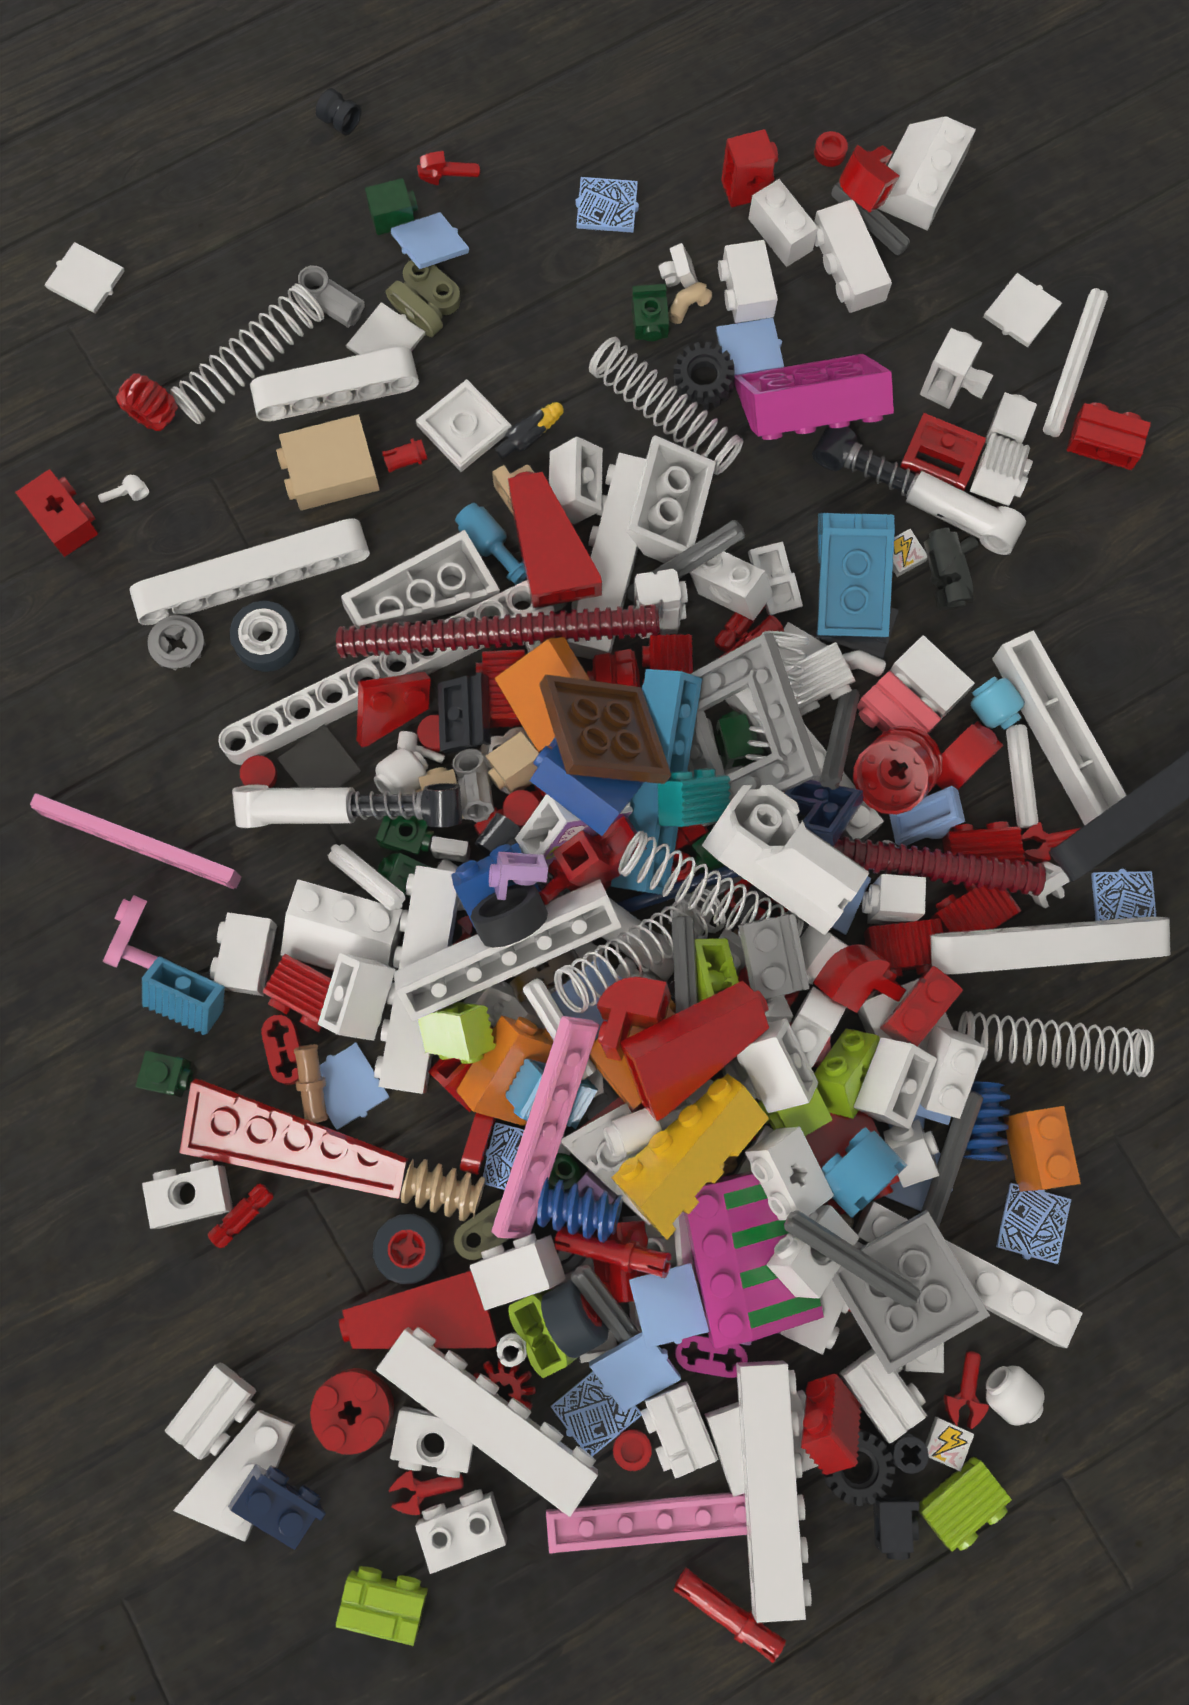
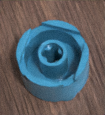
[821,1127,907,1219]

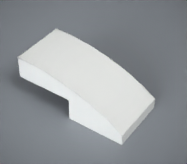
[748,541,803,615]

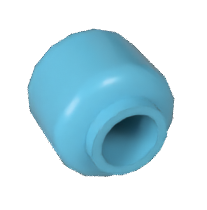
[971,676,1025,730]

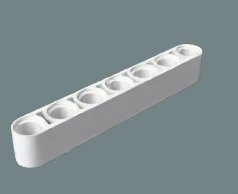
[129,519,370,625]
[930,917,1171,974]

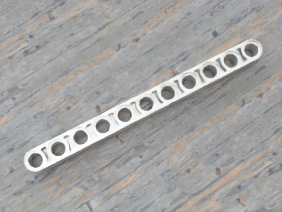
[218,580,567,765]

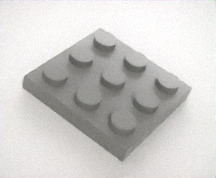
[832,1210,990,1374]

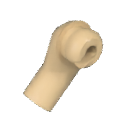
[668,282,712,324]

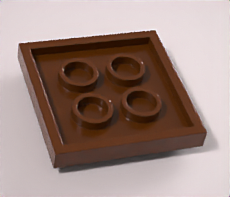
[539,674,671,784]

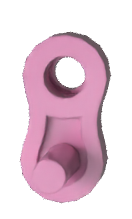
[103,895,157,969]

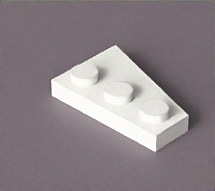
[561,1103,651,1225]
[173,1410,295,1542]

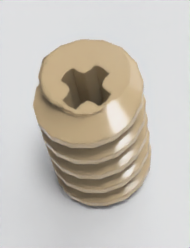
[401,1159,485,1222]

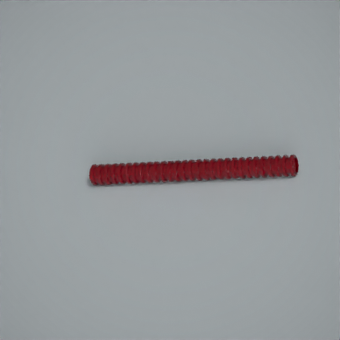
[336,604,660,659]
[716,822,1046,896]

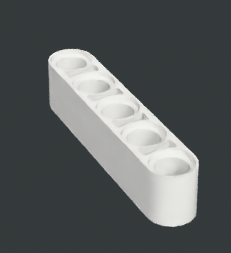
[250,346,419,421]

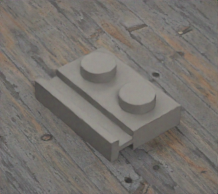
[738,913,810,999]

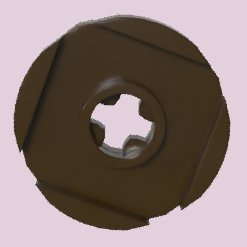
[510,949,582,1003]

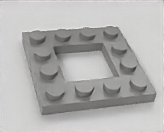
[688,633,822,826]

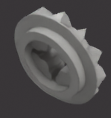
[148,615,205,671]

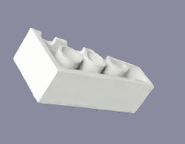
[341,530,500,629]

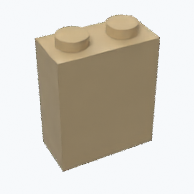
[276,414,380,510]

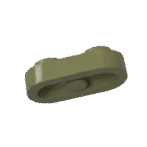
[403,260,461,315]
[386,281,443,337]
[454,1199,510,1260]

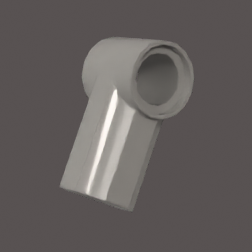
[298,265,365,328]
[452,748,494,823]

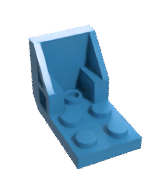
[817,513,895,637]

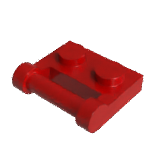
[900,413,987,491]

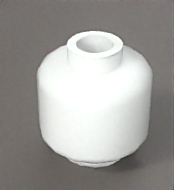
[374,748,428,794]
[986,1366,1045,1426]

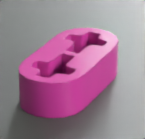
[675,1335,748,1378]

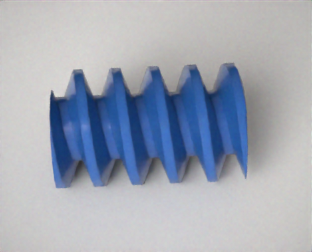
[963,1081,1011,1161]
[537,1177,623,1243]

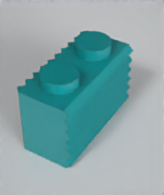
[657,768,731,827]

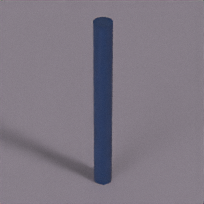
[616,866,740,913]

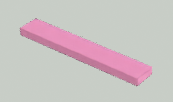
[30,793,242,889]
[491,1016,600,1238]
[546,1492,747,1553]

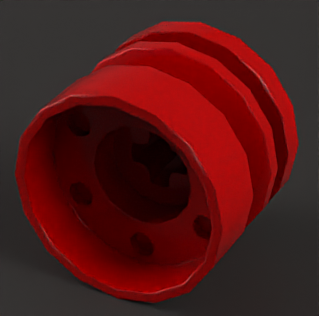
[853,726,942,815]

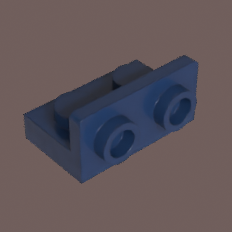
[228,1464,326,1550]

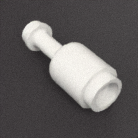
[603,1096,700,1158]

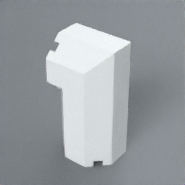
[702,785,869,935]

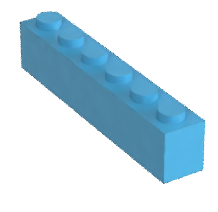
[611,669,702,895]

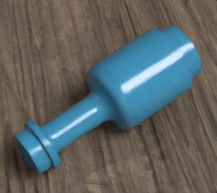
[455,503,526,585]

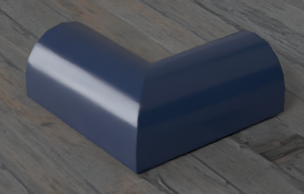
[784,780,864,847]

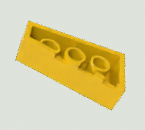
[611,1074,769,1240]

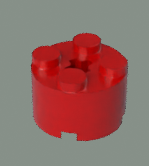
[310,1368,394,1455]

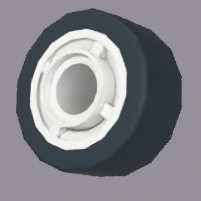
[230,601,300,672]

